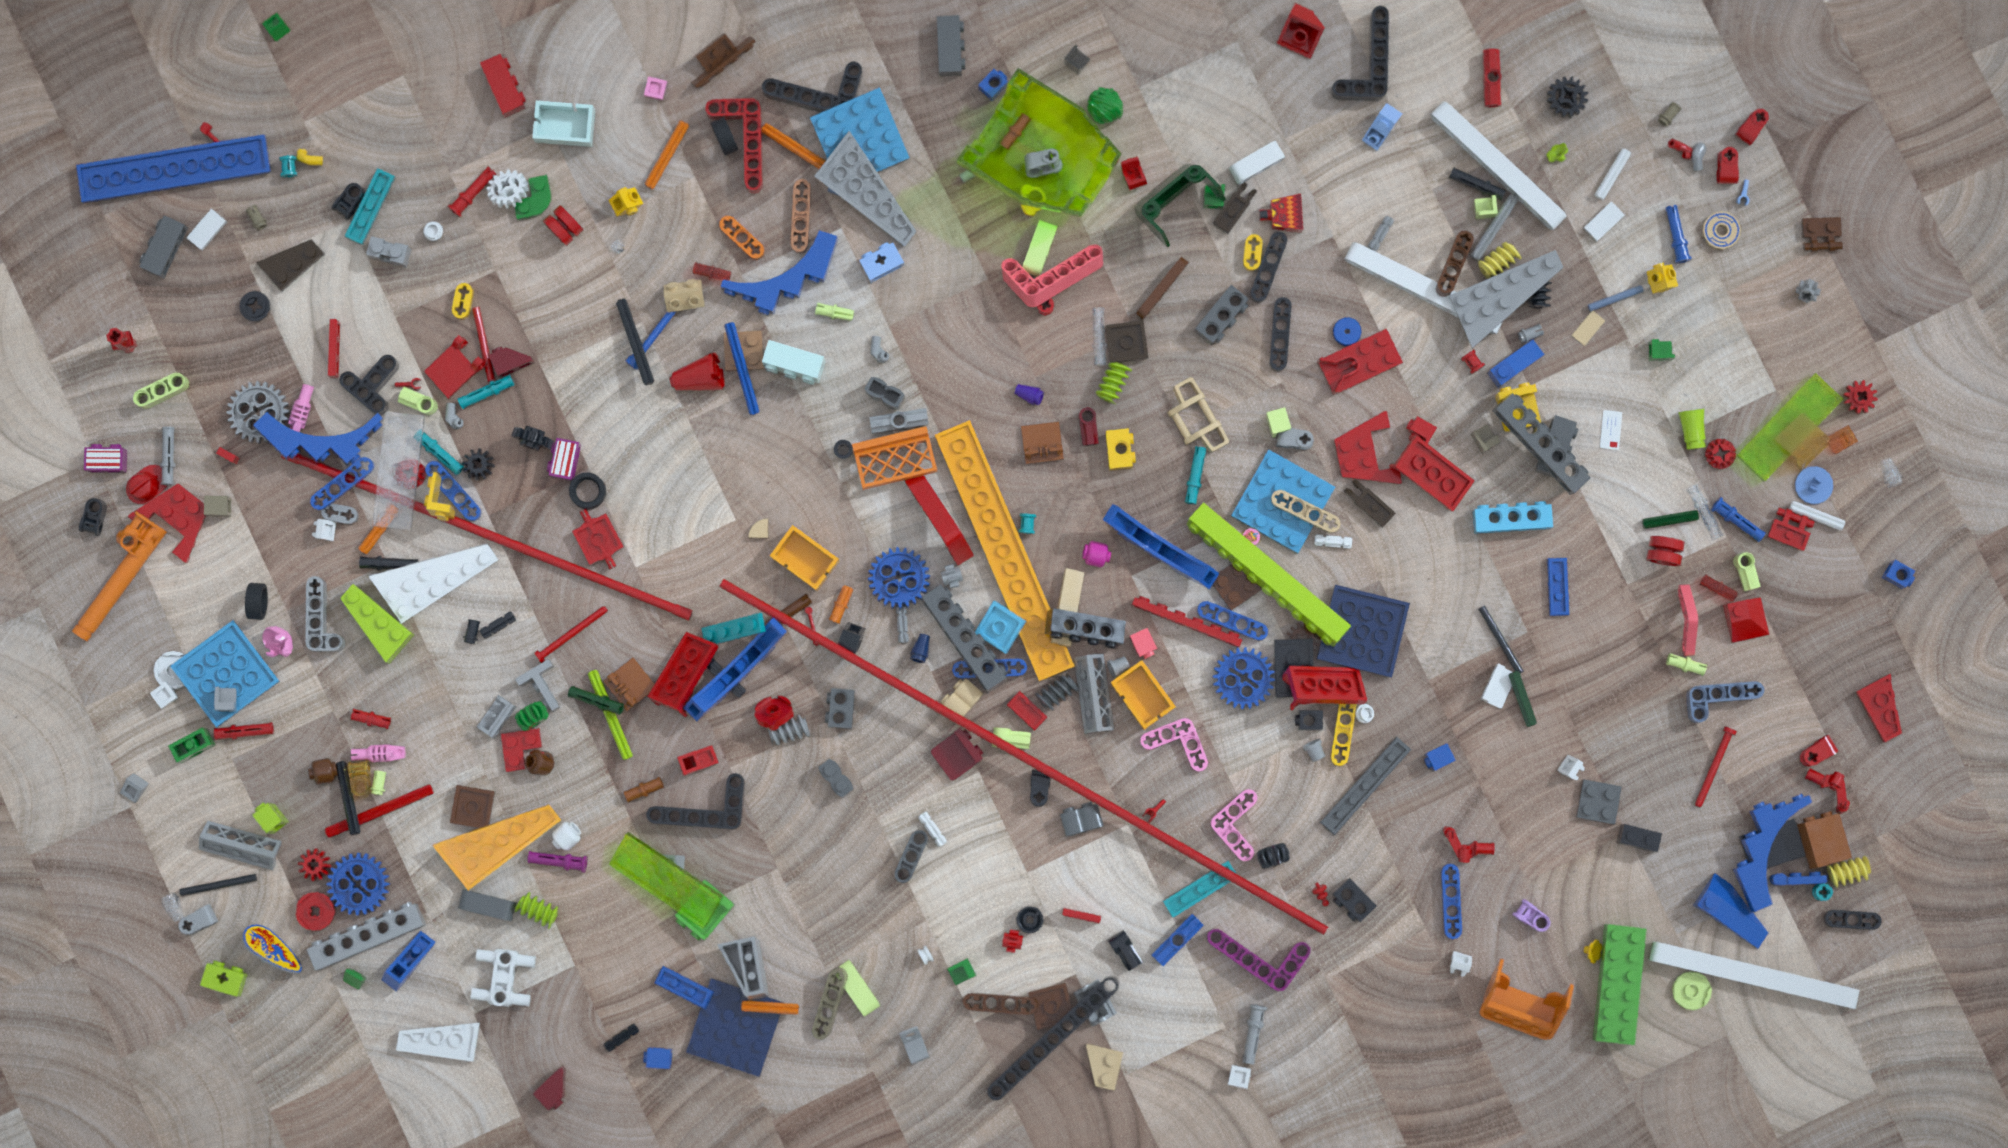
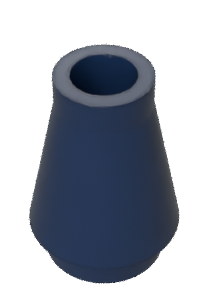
[910,634,930,663]

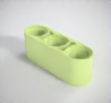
[1022,220,1058,277]
[133,373,189,409]
[835,960,881,1017]

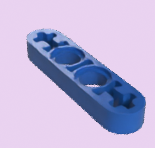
[310,457,375,510]
[425,461,482,521]
[1197,601,1268,641]
[952,658,1027,679]
[1441,864,1462,939]

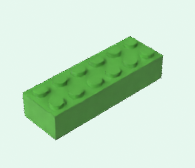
[1592,924,1646,1045]

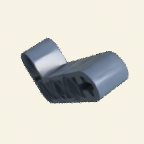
[1686,681,1764,723]

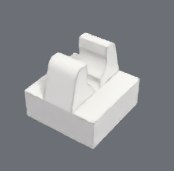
[312,519,336,541]
[150,682,178,709]
[1557,755,1585,780]
[1450,951,1472,977]
[1228,1065,1251,1088]

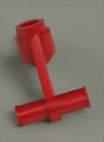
[1805,768,1850,814]
[1443,826,1495,863]

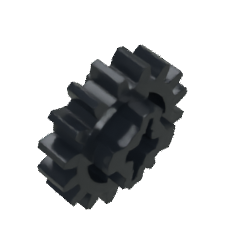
[1547,76,1588,118]
[511,426,554,451]

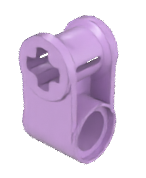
[1512,899,1550,932]

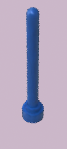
[625,311,677,370]

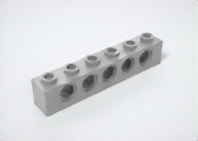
[307,902,426,971]

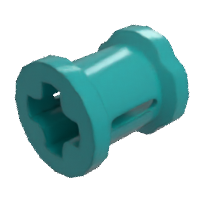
[279,156,298,178]
[1018,513,1037,534]
[1812,883,1833,901]

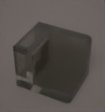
[1064,44,1090,75]

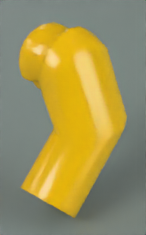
[296,149,323,166]

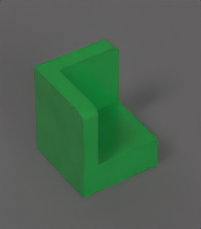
[1203,184,1225,210]
[1648,339,1675,361]
[947,958,976,985]

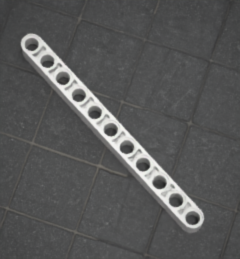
[1649,941,1860,1009]

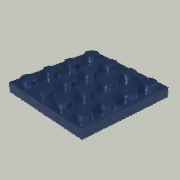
[1317,584,1410,678]
[686,978,785,1077]

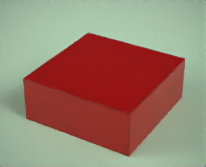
[216,447,240,465]

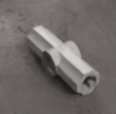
[869,408,929,434]

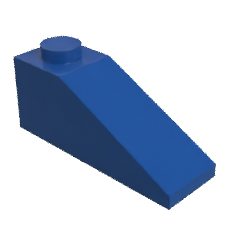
[1487,340,1545,388]
[381,931,436,992]

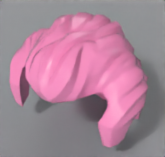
[262,626,293,658]

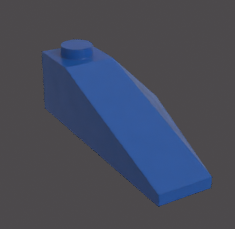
[1693,873,1769,949]

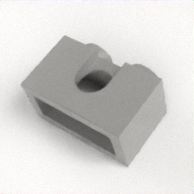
[366,236,412,268]

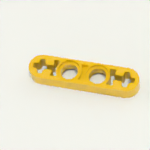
[1330,704,1357,766]

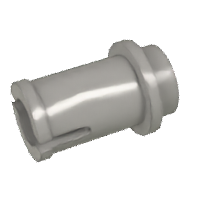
[1518,324,1544,343]

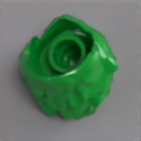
[1087,87,1123,124]

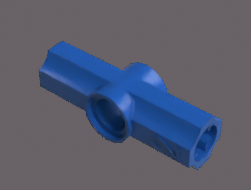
[1151,914,1204,967]

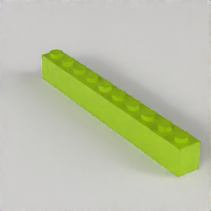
[1186,502,1351,648]

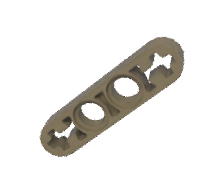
[812,967,848,1040]

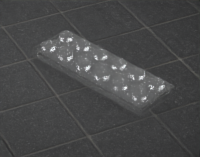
[372,412,425,530]

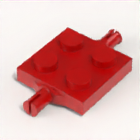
[572,509,624,570]

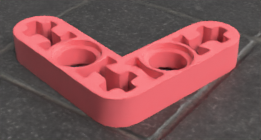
[1678,584,1698,656]

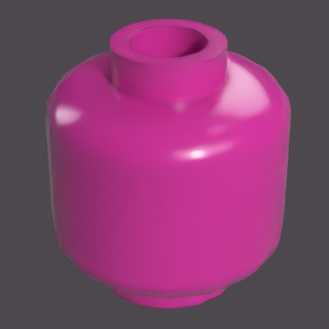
[1082,541,1111,568]

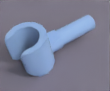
[1736,180,1749,206]

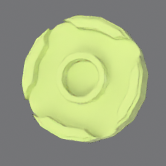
[1672,971,1712,1010]

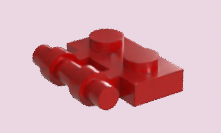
[1767,507,1815,551]

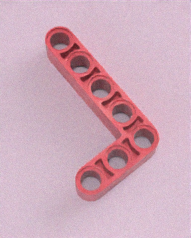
[1001,244,1104,307]

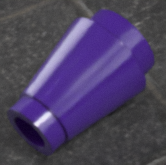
[1014,384,1044,406]

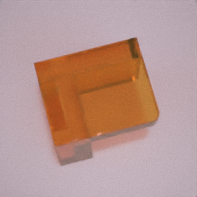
[1825,425,1858,455]

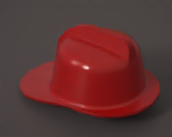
[126,465,168,504]

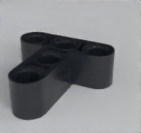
[339,355,399,415]

